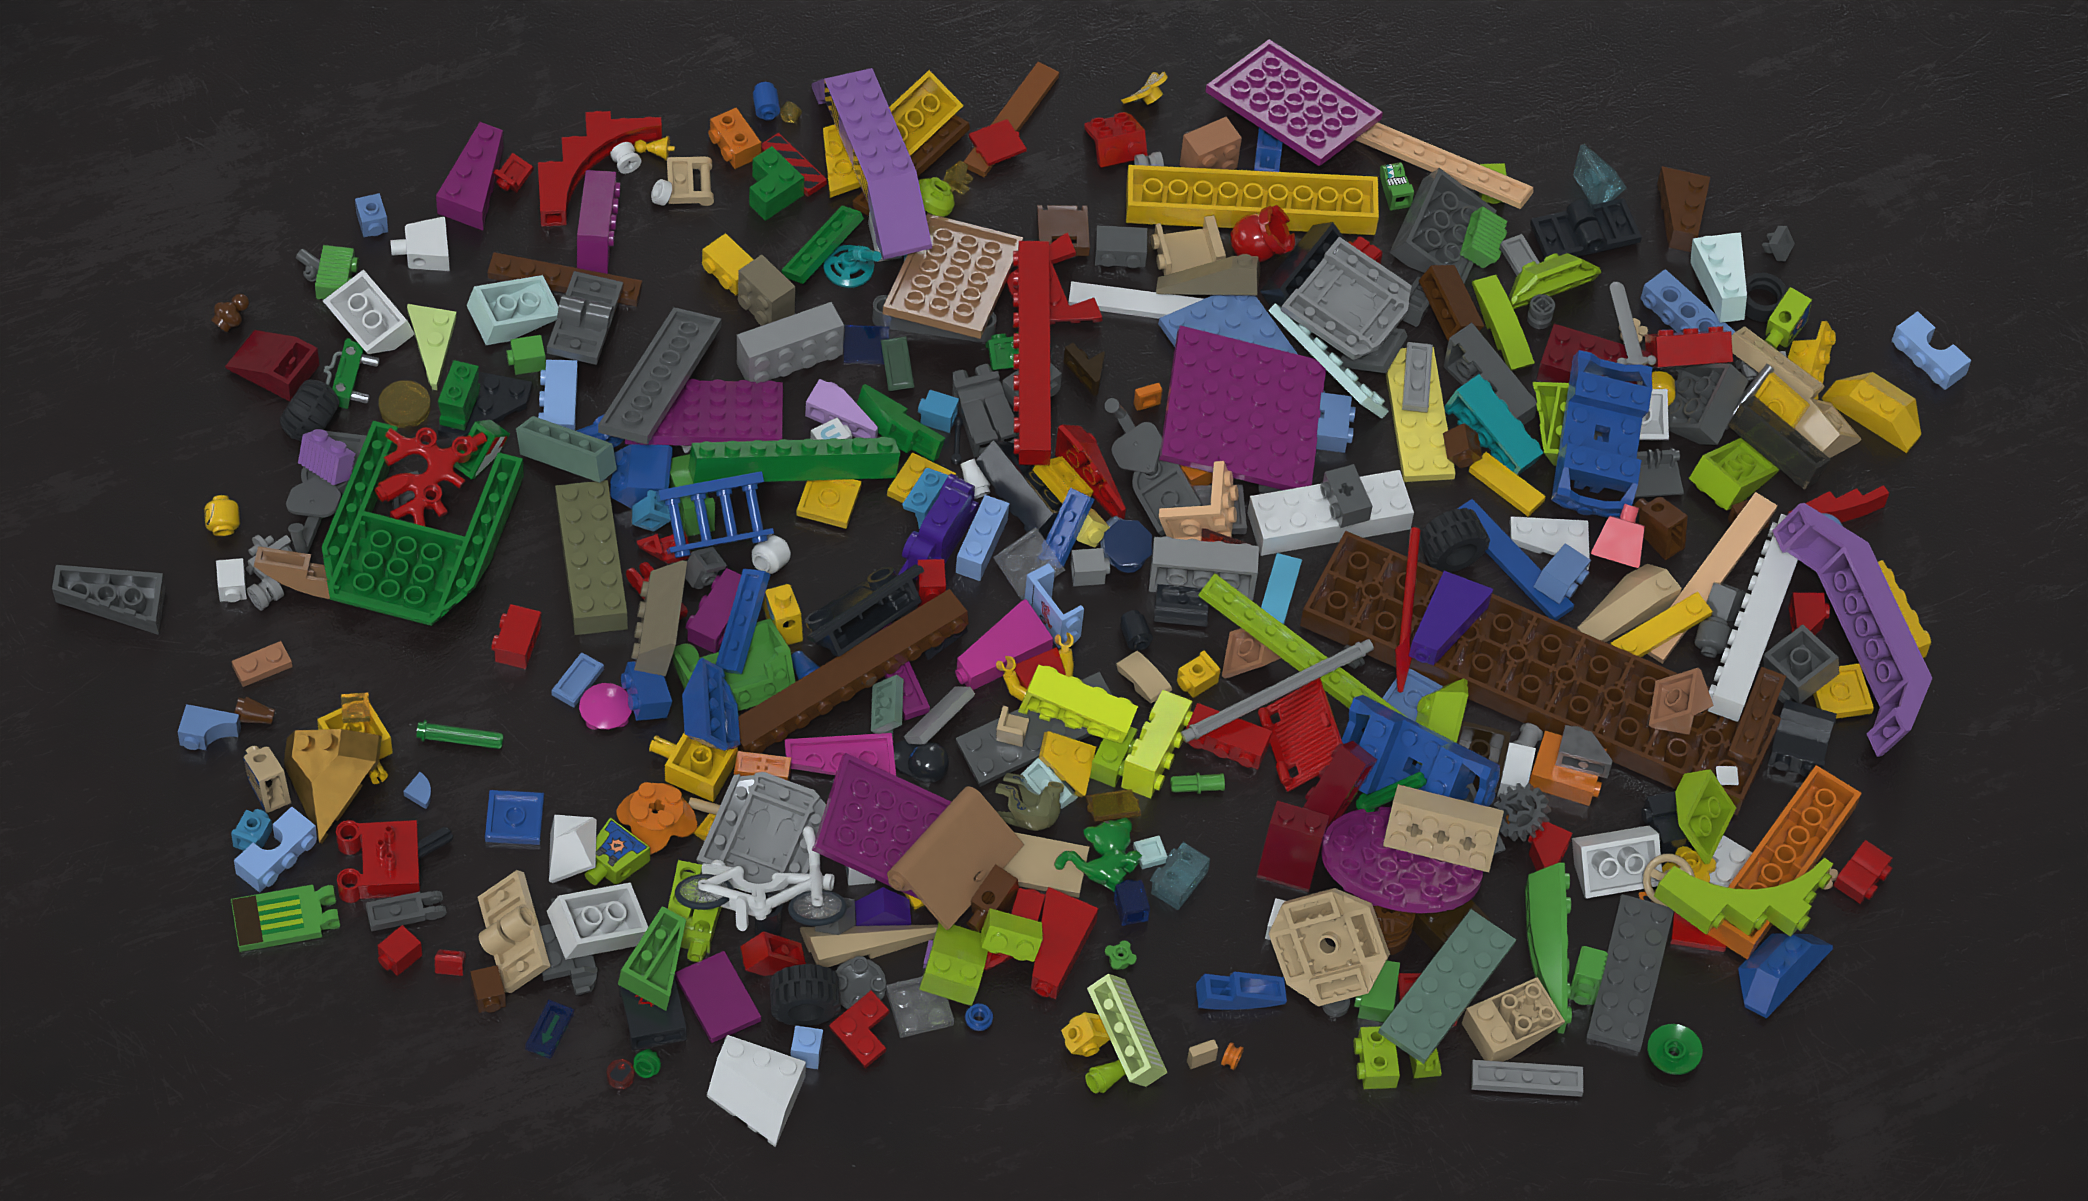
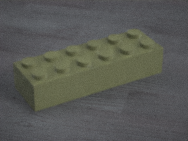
[555,480,628,635]

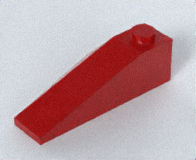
[1055,424,1126,520]

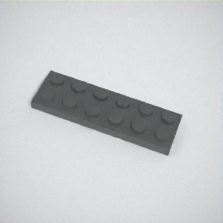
[956,672,1112,787]
[1586,894,1674,1052]

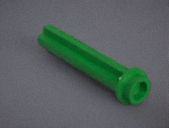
[417,720,503,749]
[1356,772,1427,812]

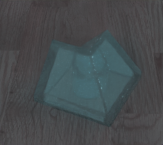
[1573,144,1627,205]

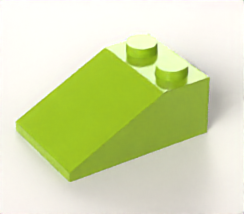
[1689,438,1779,510]
[1675,769,1736,864]
[919,922,988,1006]

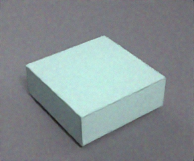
[1133,836,1168,869]

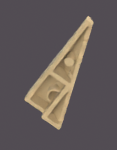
[800,925,937,967]

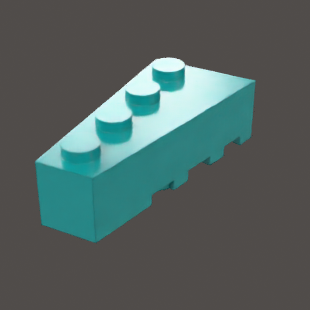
[1444,374,1543,475]

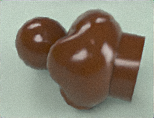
[211,294,249,333]

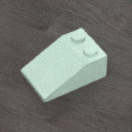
[467,275,559,345]

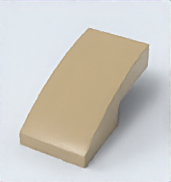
[1116,651,1172,703]

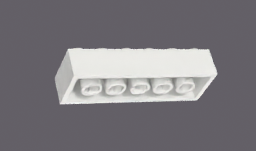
[1248,470,1414,556]

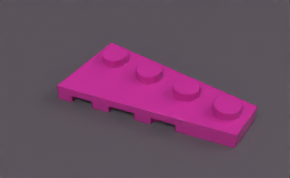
[785,733,896,776]

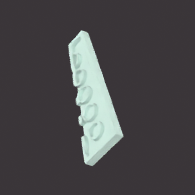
[1269,303,1389,418]

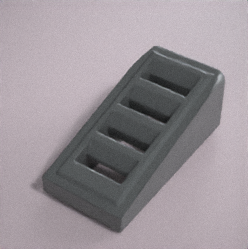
[1402,277,1430,327]

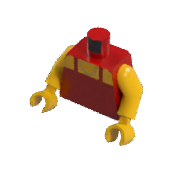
[996,632,1074,701]

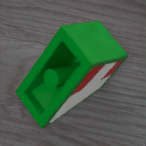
[454,420,510,479]

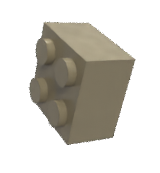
[738,255,795,326]

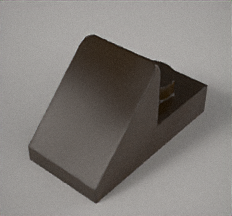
[1063,343,1105,396]

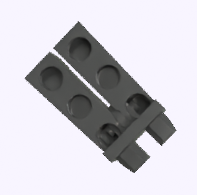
[952,364,1019,457]

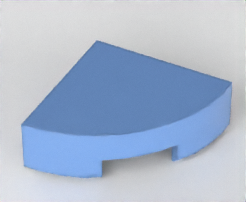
[404,772,431,809]

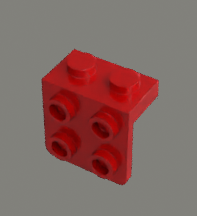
[1084,112,1148,167]

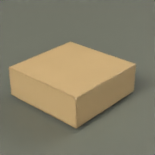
[1187,1040,1218,1069]

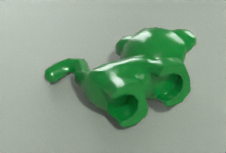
[1054,817,1142,892]

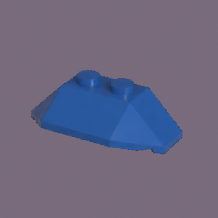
[682,658,740,751]
[1738,934,1833,1018]

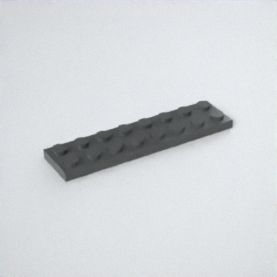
[598,307,722,444]

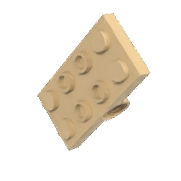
[478,870,550,993]

